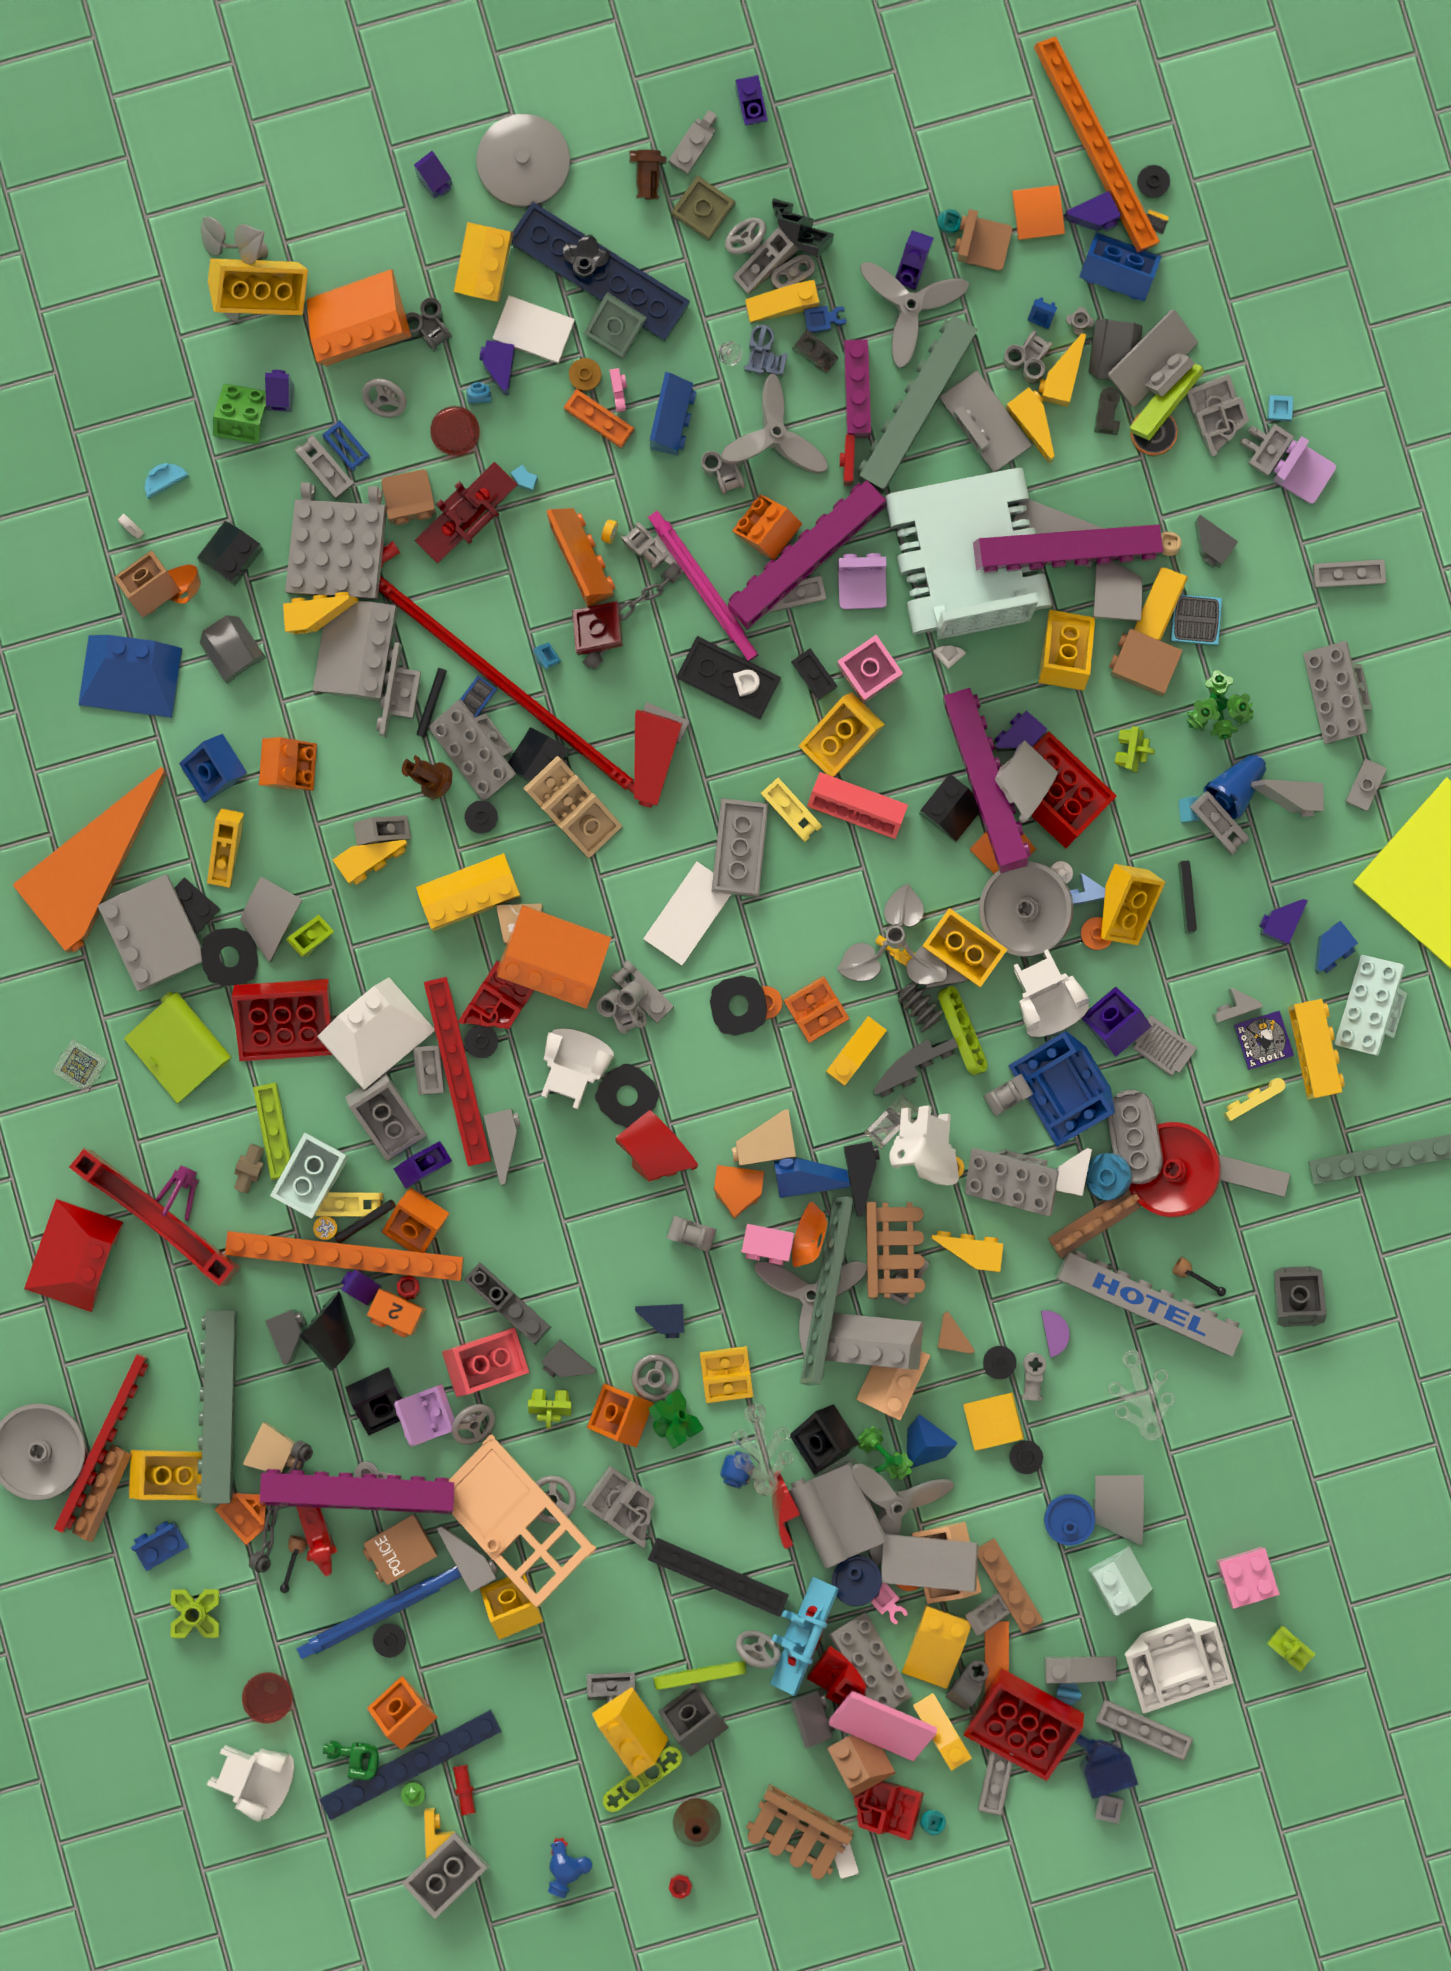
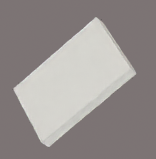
[492,296,575,364]

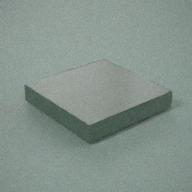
[583,293,647,358]

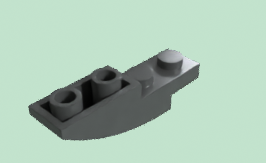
[873,1038,958,1098]
[464,1262,552,1345]

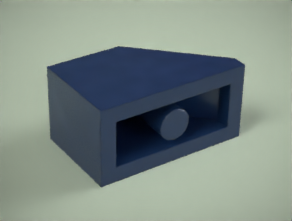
[635,1304,684,1338]

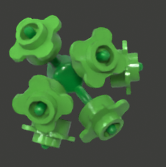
[1187,670,1254,740]

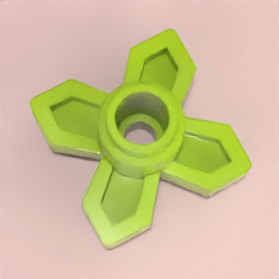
[170,1589,220,1638]

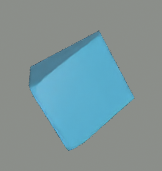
[1179,797,1201,823]

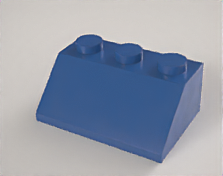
[1079,232,1162,302]
[650,372,697,456]

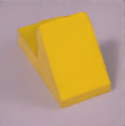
[424,1808,455,1859]

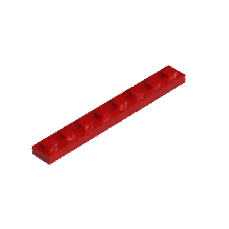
[424,976,491,1167]
[54,1354,149,1533]

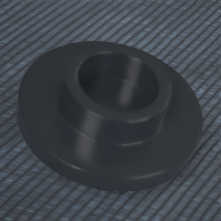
[1137,165,1170,198]
[465,801,498,834]
[465,1025,498,1058]
[983,1346,1016,1379]
[1010,1440,1043,1474]
[373,1624,407,1658]

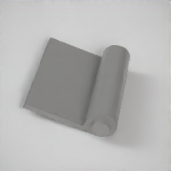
[789,1462,888,1569]

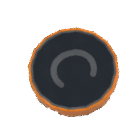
[1130,413,1178,456]

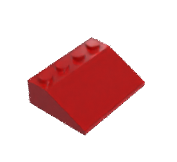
[1031,731,1117,849]
[232,979,332,1061]
[963,1668,1084,1781]

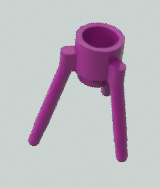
[156,1165,199,1221]

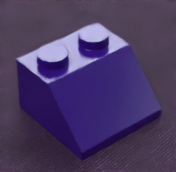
[1081,987,1152,1057]

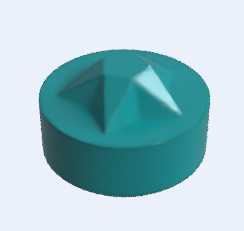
[937,209,962,234]
[921,1810,946,1835]

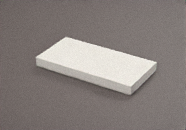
[643,862,732,966]

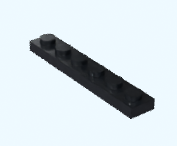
[648,1537,789,1617]

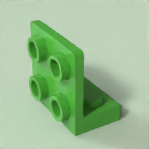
[213,383,266,444]

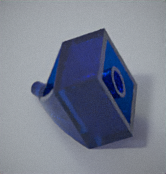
[1075,1734,1138,1799]

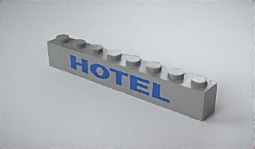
[1055,1250,1244,1357]

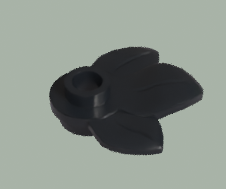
[563,235,610,278]

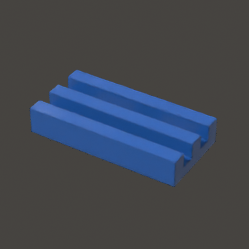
[322,420,370,472]

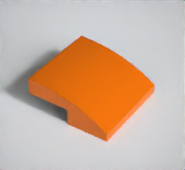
[1012,185,1065,240]
[783,976,849,1043]

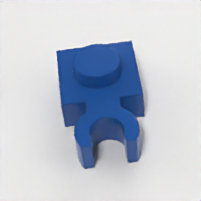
[804,306,847,334]

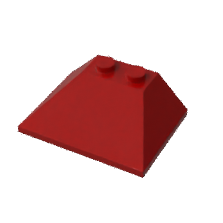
[24,1199,124,1312]

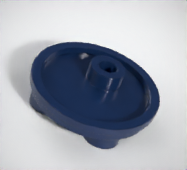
[832,1555,882,1606]

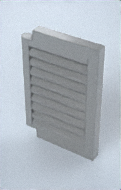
[1132,1015,1197,1076]

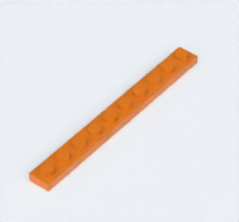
[1034,36,1160,253]
[225,1231,464,1281]

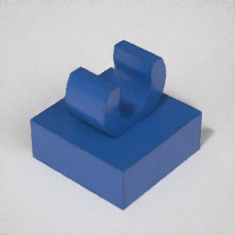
[1027,297,1057,329]

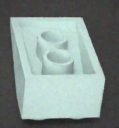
[270,1133,350,1218]

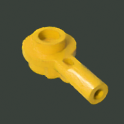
[875,935,916,966]

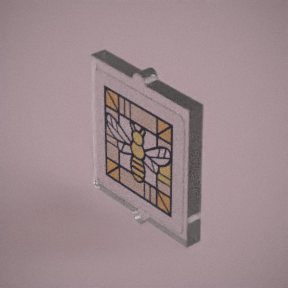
[52,1039,108,1094]

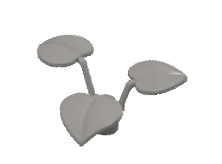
[201,216,268,322]
[837,884,947,985]

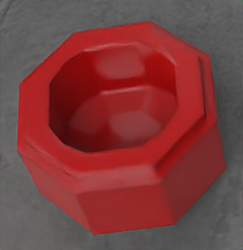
[396,1275,420,1300]
[668,1874,692,1899]

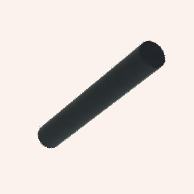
[416,668,447,738]
[335,1199,396,1243]

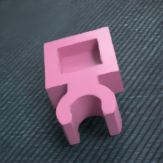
[610,368,627,412]
[871,1583,908,1624]

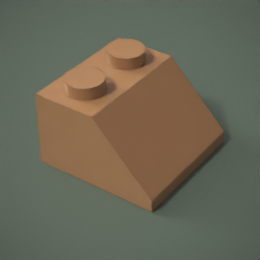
[114,550,181,618]
[827,1735,896,1796]

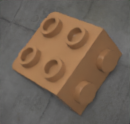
[954,209,1012,271]
[381,469,437,526]

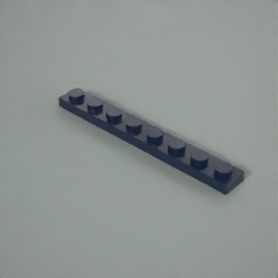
[319,1709,502,1821]

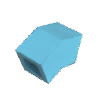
[510,464,538,492]

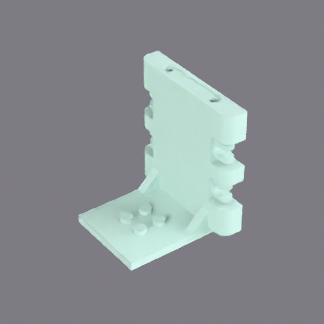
[885,468,1052,640]

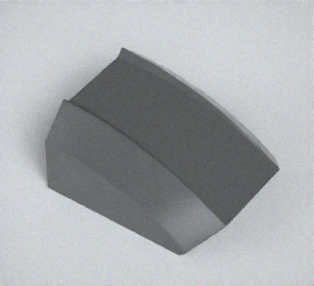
[1089,319,1143,380]
[200,615,266,684]
[1274,1266,1327,1327]

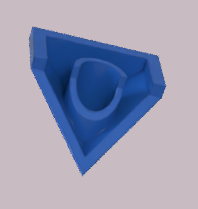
[907,1414,957,1468]

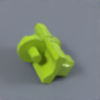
[1115,726,1155,773]
[528,1389,572,1429]
[1266,1625,1316,1673]

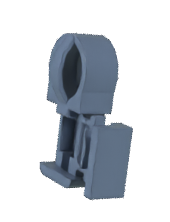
[744,325,788,376]

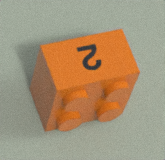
[367,1289,426,1338]

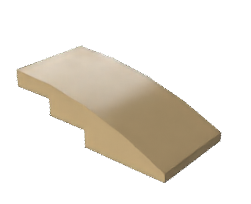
[523,756,622,858]

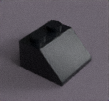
[197,521,263,586]
[508,727,570,782]
[919,774,980,842]
[345,1367,404,1436]
[789,1404,859,1475]

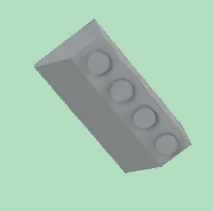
[825,1313,924,1370]

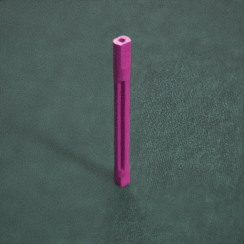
[648,510,759,661]

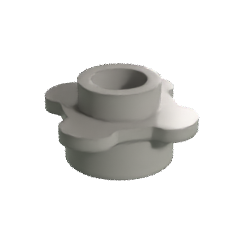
[1066,307,1094,335]

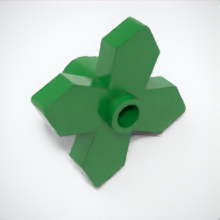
[648,1389,703,1449]

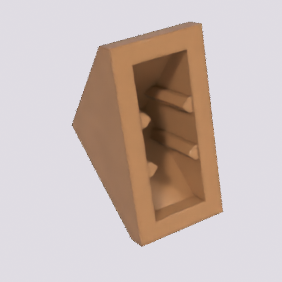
[937,1311,975,1354]

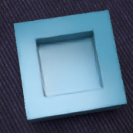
[1267,395,1293,422]

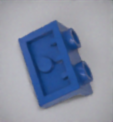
[131,1521,189,1571]

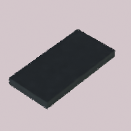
[676,636,781,720]

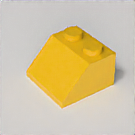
[480,1573,544,1640]

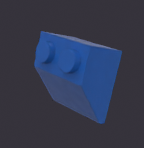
[179,734,247,803]

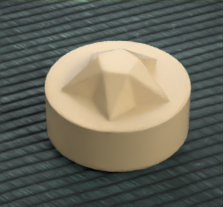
[1161,532,1182,556]

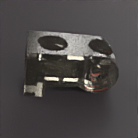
[792,329,838,374]
[1094,387,1120,435]

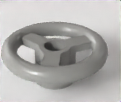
[725,218,766,255]
[362,379,407,418]
[632,1354,679,1402]
[451,1404,496,1445]
[536,1475,576,1524]
[736,1630,781,1669]

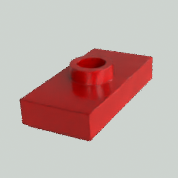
[839,434,855,486]

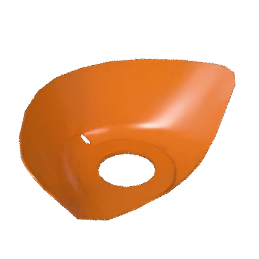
[167,564,201,604]
[792,1202,827,1267]

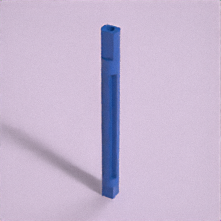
[297,1566,462,1659]

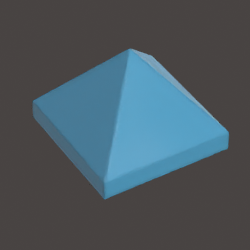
[533,642,562,669]

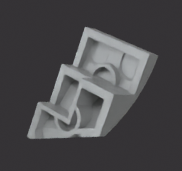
[1186,374,1249,457]
[1093,560,1142,622]
[995,740,1058,823]
[240,877,303,962]
[582,1466,654,1548]
[1093,1475,1144,1544]

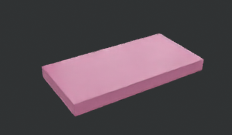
[829,1691,937,1761]

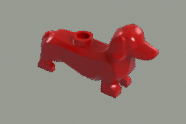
[297,1507,337,1576]

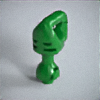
[323,1740,379,1781]

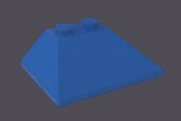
[78,635,182,718]
[1008,1031,1115,1147]

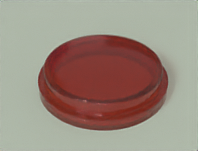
[430,406,480,456]
[242,1672,293,1724]

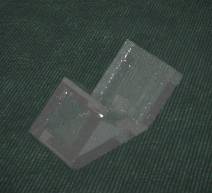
[864,1094,919,1149]

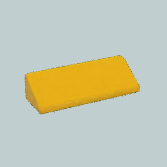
[1134,567,1188,641]

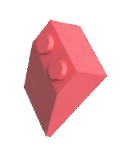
[442,1327,530,1397]

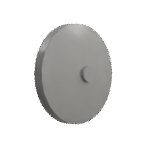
[476,114,570,208]
[979,862,1074,956]
[0,1404,86,1500]

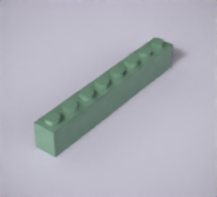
[857,315,978,494]
[197,1310,237,1503]

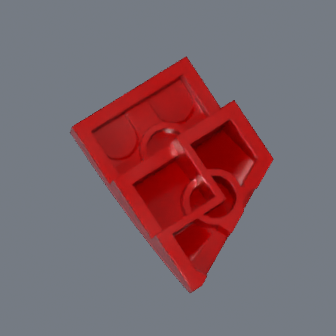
[458,960,534,1029]
[615,1110,698,1182]
[771,1471,800,1549]
[807,1646,866,1705]
[854,1780,924,1840]

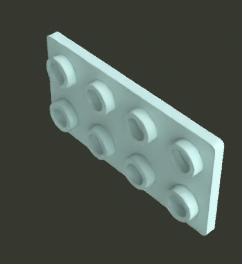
[1335,955,1407,1056]

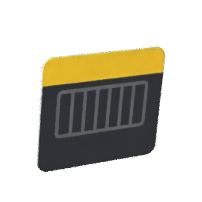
[1147,210,1169,234]

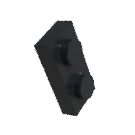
[791,648,838,701]

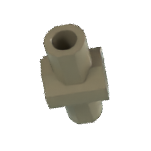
[234,1143,264,1193]

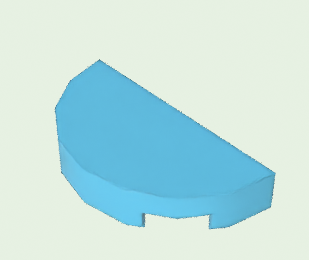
[144,463,189,499]

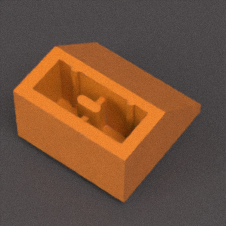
[732,494,802,560]
[259,737,317,791]

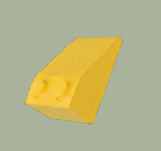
[1038,609,1095,691]
[799,692,885,777]
[1101,864,1165,945]
[129,1450,202,1500]
[902,1604,971,1689]

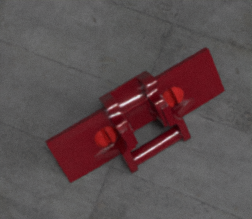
[414,461,518,564]

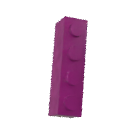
[844,340,871,439]

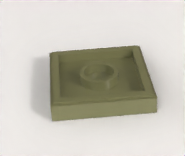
[671,175,736,241]

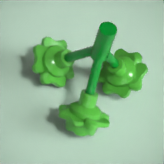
[858,1426,913,1481]

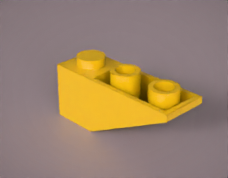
[283,592,358,635]
[333,840,408,885]
[931,1231,1004,1272]

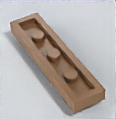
[72,1445,132,1542]
[978,1538,1044,1634]

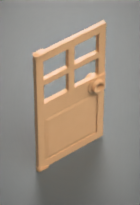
[449,1434,597,1608]

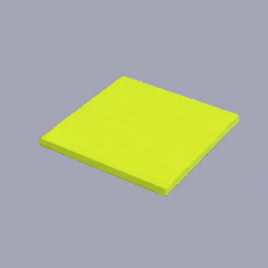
[1353,777,1451,969]

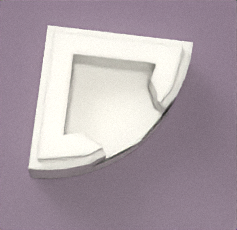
[118,513,144,539]
[933,646,966,669]

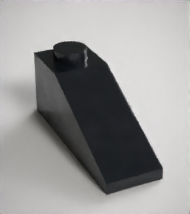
[843,1141,880,1217]

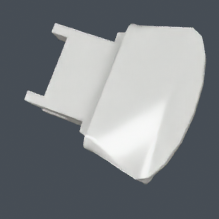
[1014,949,1089,1037]
[541,1029,614,1109]
[889,1106,959,1185]
[207,1745,294,1822]

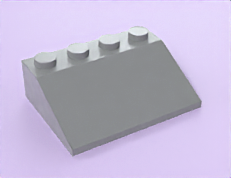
[313,601,398,702]
[98,874,202,991]

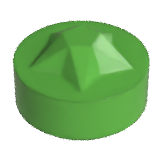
[401,1782,426,1807]

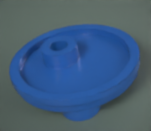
[1044,1494,1095,1546]

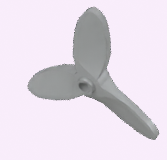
[860,262,969,368]
[720,373,827,473]
[754,1261,867,1356]
[852,1464,954,1565]

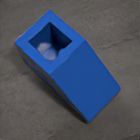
[1315,921,1358,974]

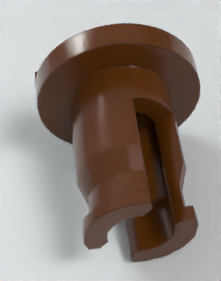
[629,150,667,200]
[402,755,453,800]

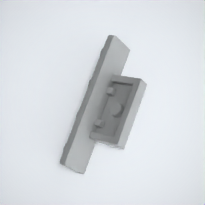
[376,642,421,738]

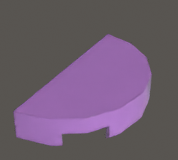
[1041,1311,1069,1358]

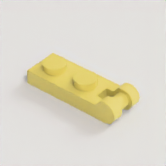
[761,778,822,843]
[1223,1078,1285,1122]
[316,1192,383,1217]

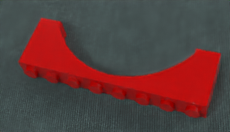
[69,1148,241,1286]

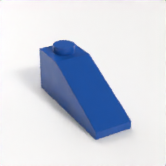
[774,1158,850,1198]

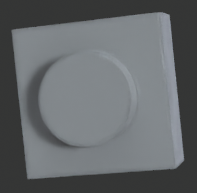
[1094,1793,1124,1824]

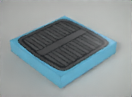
[1170,595,1222,646]

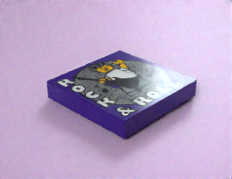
[1234,1010,1294,1070]

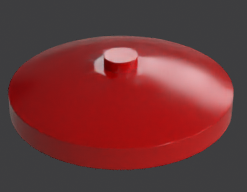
[1129,1122,1221,1218]

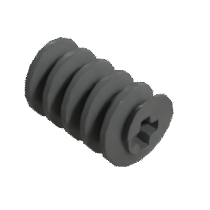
[895,981,943,1033]

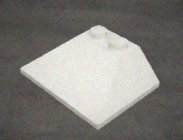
[317,977,435,1090]
[1125,1618,1233,1714]

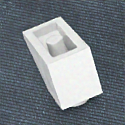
[1056,1148,1092,1196]

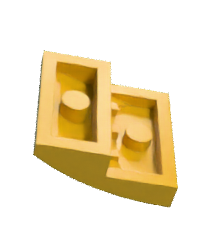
[700,1346,753,1403]
[963,1392,1024,1451]

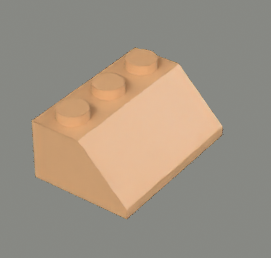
[856,1351,931,1420]
[911,1522,981,1604]

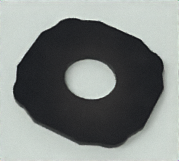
[200,928,258,986]
[710,976,768,1035]
[595,1064,659,1128]

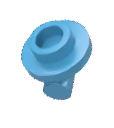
[467,382,491,404]
[1056,1683,1081,1705]

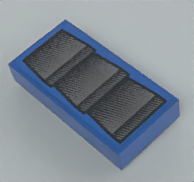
[460,676,497,718]

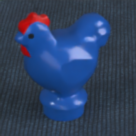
[548,1838,593,1898]

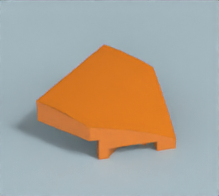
[714,1165,764,1219]
[214,1493,266,1545]

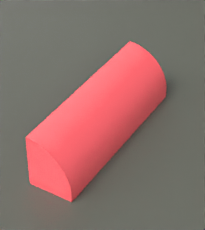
[807,772,908,839]

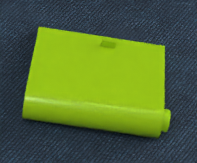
[123,991,232,1104]

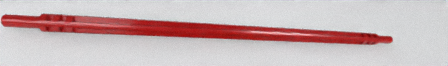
[379,575,634,794]

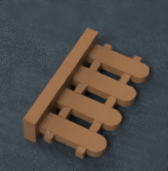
[1047,1189,1140,1258]
[866,1202,925,1300]
[746,1784,853,1879]

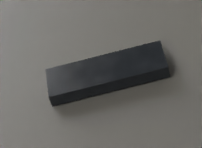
[1178,860,1197,934]

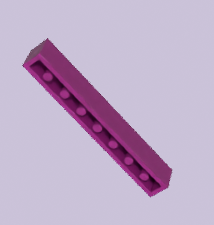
[728,480,886,630]
[973,524,1163,574]
[943,688,1031,874]
[259,1469,454,1514]

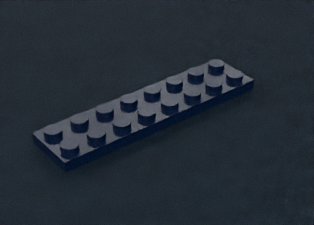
[511,202,690,342]

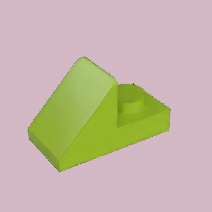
[286,914,334,957]

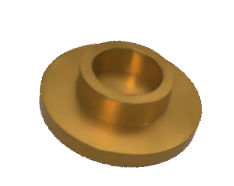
[569,358,601,391]

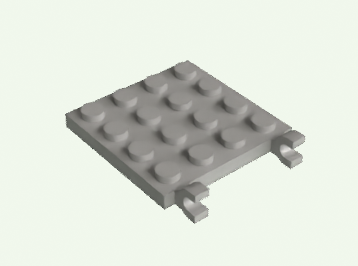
[285,482,387,600]

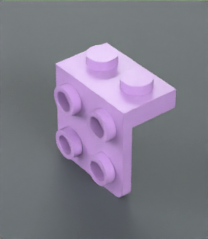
[1273,436,1336,504]
[838,553,887,609]
[395,1384,455,1446]

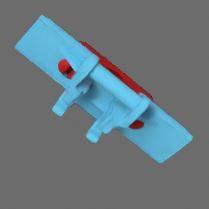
[770,1577,839,1696]

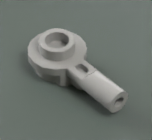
[354,1462,403,1480]

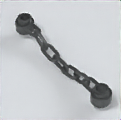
[582,562,682,670]
[249,1440,313,1573]

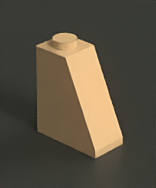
[732,1109,796,1166]

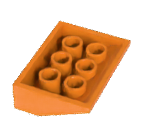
[306,269,412,366]
[546,508,616,607]
[497,905,611,1009]

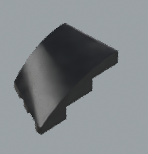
[772,198,834,257]
[299,1291,355,1371]

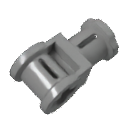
[621,522,668,570]
[1021,1353,1046,1401]

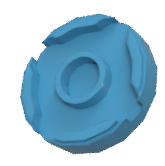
[1086,1153,1132,1200]

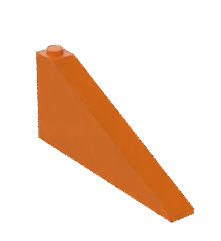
[13,767,167,953]

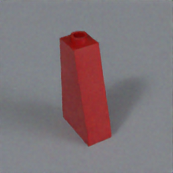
[634,709,683,808]

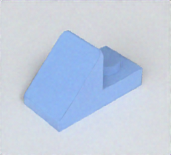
[1070,873,1105,906]

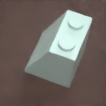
[1088,1546,1153,1616]

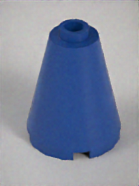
[1203,755,1266,819]

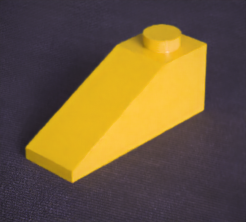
[745,280,819,323]
[1038,333,1086,407]
[1005,387,1055,463]
[207,808,244,888]
[825,1016,887,1086]
[913,1693,972,1771]

